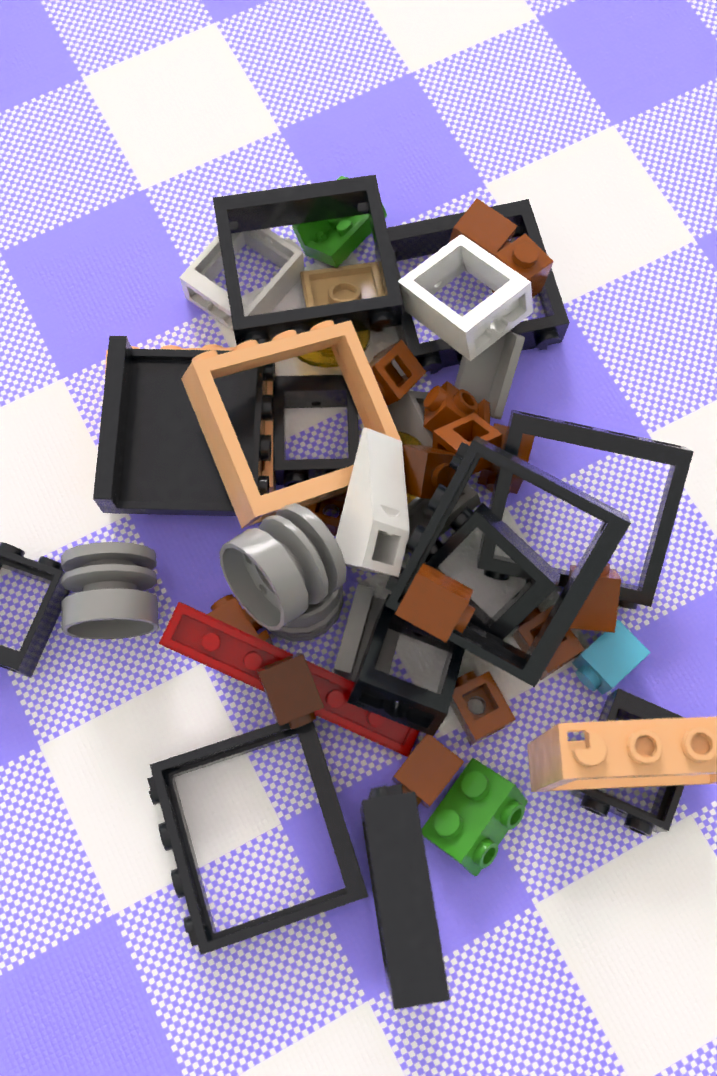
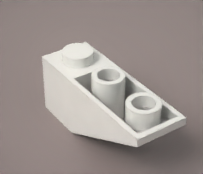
[335,428,410,577]

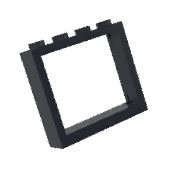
[213,174,403,345]
[374,199,570,375]
[477,410,694,609]
[385,436,631,687]
[147,721,369,955]
[360,784,450,1010]

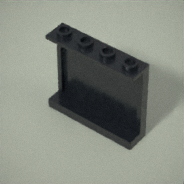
[93,336,275,516]

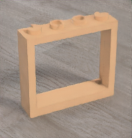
[181,320,403,528]
[527,716,717,792]

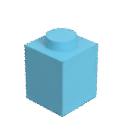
[571,619,651,695]

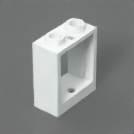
[179,228,305,331]
[398,234,533,361]

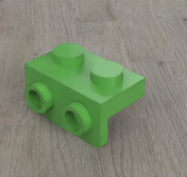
[292,176,387,268]
[422,758,528,877]

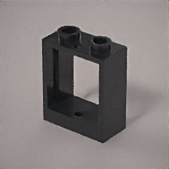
[273,375,359,487]
[425,502,561,640]
[0,542,70,678]
[347,594,465,736]
[571,688,685,837]

